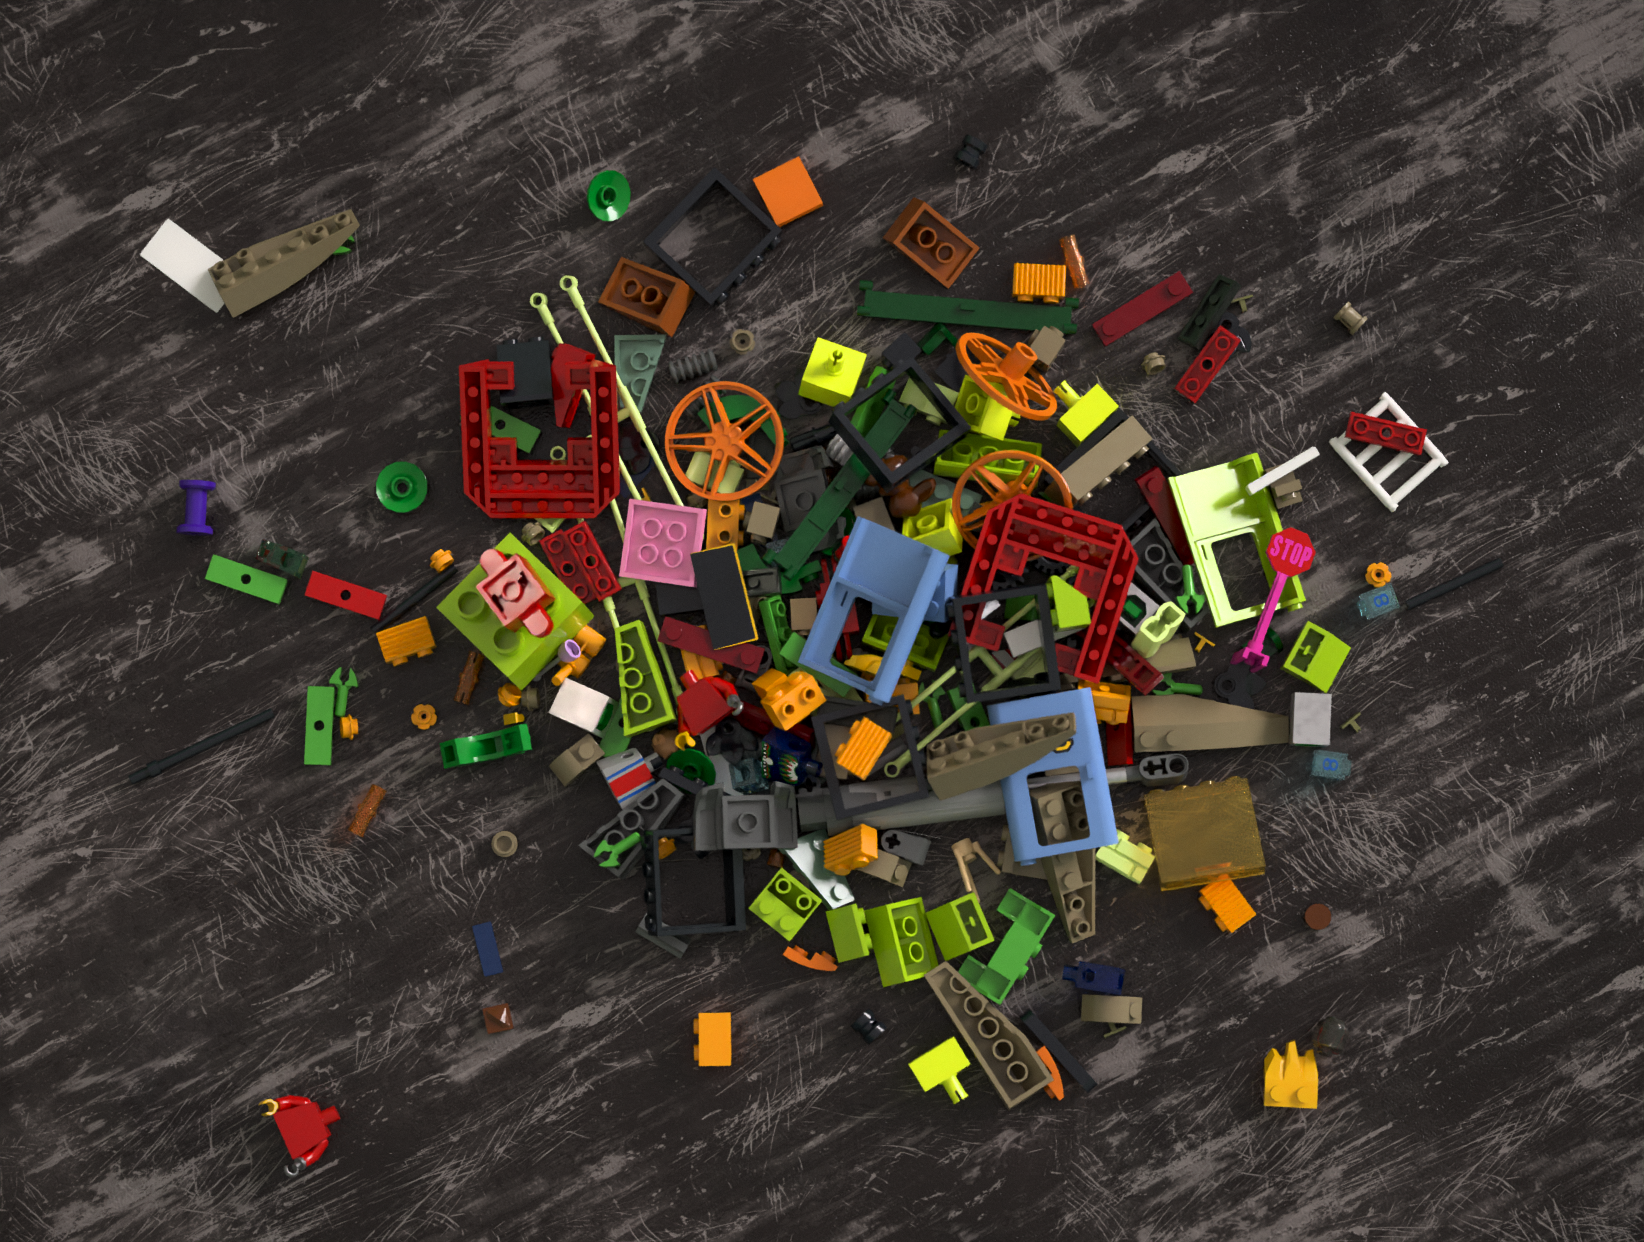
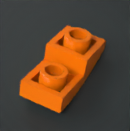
[783,945,838,971]
[1036,1045,1064,1101]

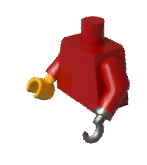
[675,670,743,751]
[259,1095,340,1177]

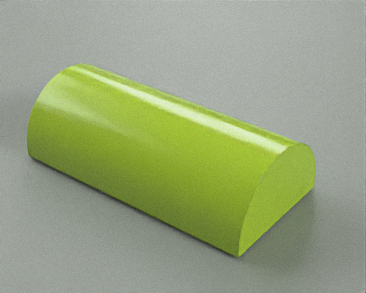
[933,429,1042,489]

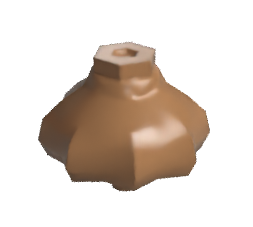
[651,727,678,760]

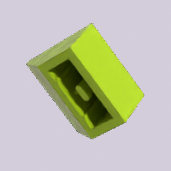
[1046,575,1091,633]
[1280,621,1351,694]
[749,868,822,942]
[925,892,995,961]
[826,904,873,963]

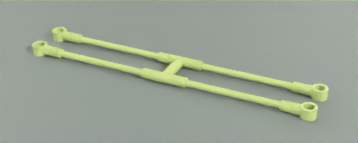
[530,275,704,539]
[550,435,683,732]
[884,565,1096,778]

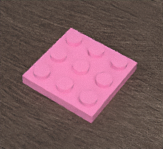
[619,499,707,587]

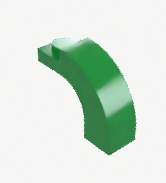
[697,395,789,447]
[737,543,822,596]
[439,724,532,769]

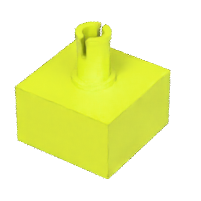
[798,338,867,407]
[955,375,1020,441]
[1053,380,1119,447]
[902,498,963,565]
[908,1036,970,1104]

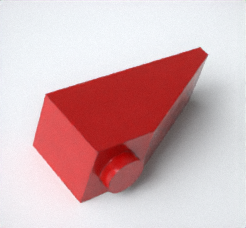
[551,343,596,428]

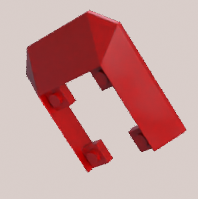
[459,359,620,518]
[948,493,1139,684]

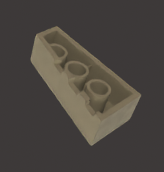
[1044,415,1152,507]

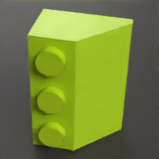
[862,614,949,672]
[864,897,939,987]

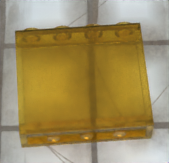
[1143,776,1266,891]

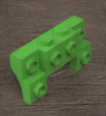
[958,888,1055,1005]

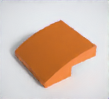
[753,157,824,227]

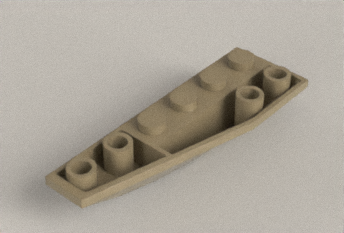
[208,209,360,318]
[927,712,1076,801]
[1029,781,1095,943]

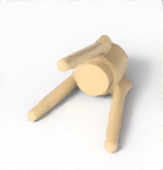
[951,838,1001,903]

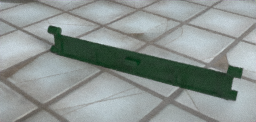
[857,280,1079,334]
[761,389,917,581]

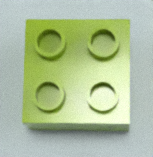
[436,533,594,691]

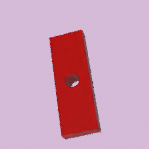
[1174,325,1241,403]
[1344,412,1427,456]
[562,521,623,602]
[539,529,597,605]
[305,571,387,620]
[1106,697,1133,766]

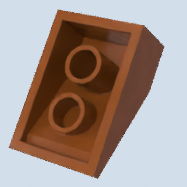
[883,197,979,289]
[598,257,695,337]

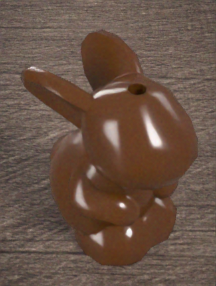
[864,455,936,519]

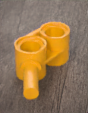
[552,625,607,686]

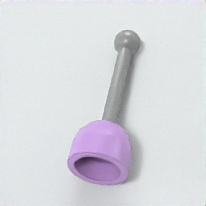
[533,639,581,681]

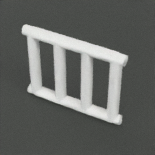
[1329,392,1448,512]

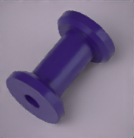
[176,480,216,536]

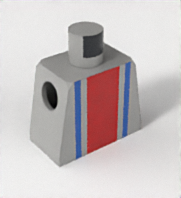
[596,748,664,810]

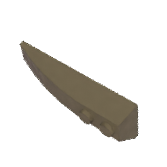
[1056,634,1196,693]
[1131,694,1289,752]
[924,961,1054,1111]

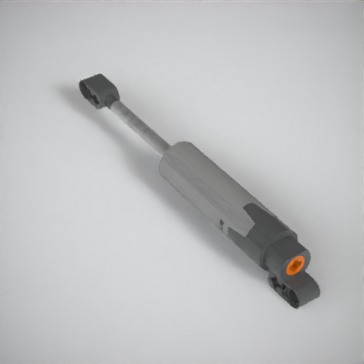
[771,754,1189,836]

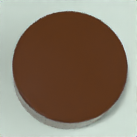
[1304,904,1331,930]

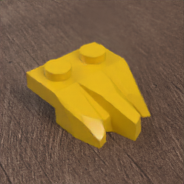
[844,654,922,681]
[1263,1040,1318,1109]

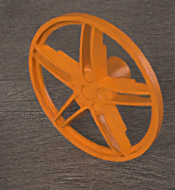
[956,332,1057,421]
[665,381,784,501]
[952,450,1073,561]

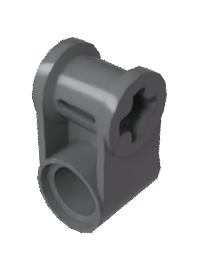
[735,645,773,697]
[879,830,931,866]

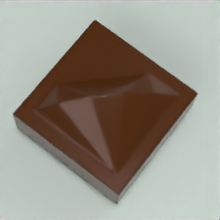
[482,1003,514,1034]

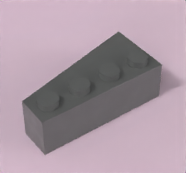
[1130,518,1209,634]
[578,779,688,880]

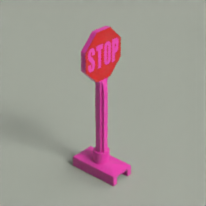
[1230,527,1316,673]

